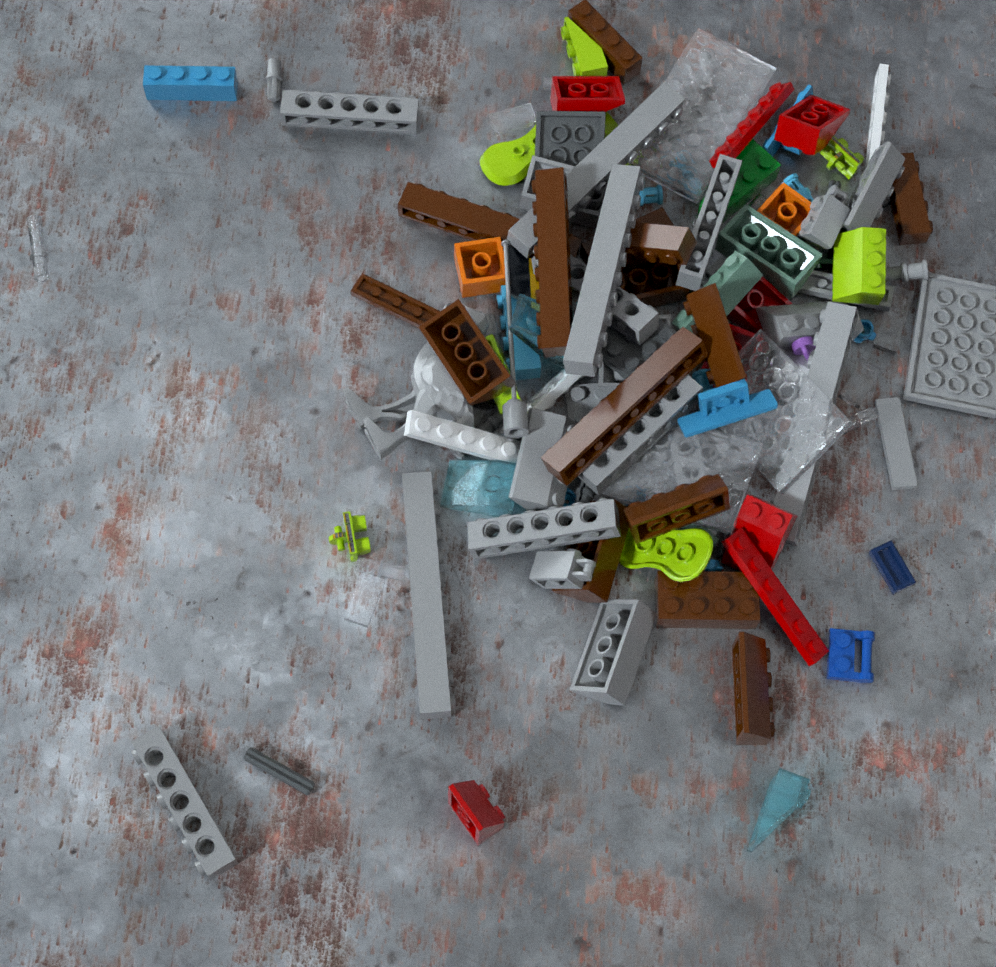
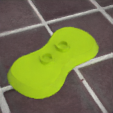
[480,125,536,186]
[619,528,713,582]

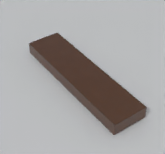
[350,273,440,328]

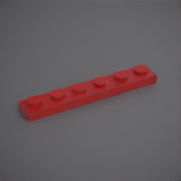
[709,82,795,168]
[722,527,829,666]

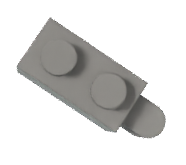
[797,185,850,251]
[529,549,596,589]

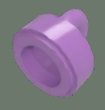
[791,336,816,361]

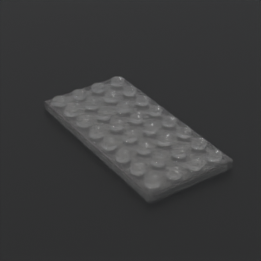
[625,28,777,204]

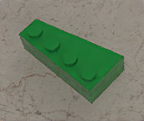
[697,139,781,224]

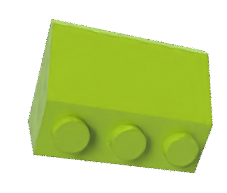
[832,227,886,305]

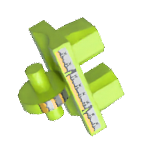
[820,136,864,180]
[328,511,371,562]

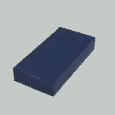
[869,540,916,595]

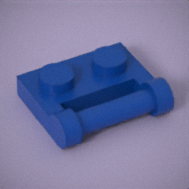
[827,628,875,683]

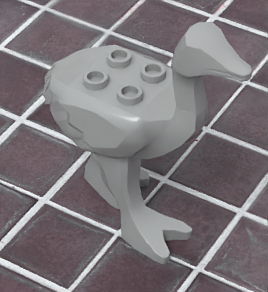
[342,302,489,460]

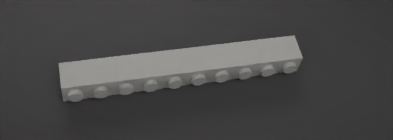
[507,82,685,259]
[563,164,645,377]
[770,302,859,546]
[402,471,456,720]

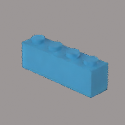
[143,65,238,101]

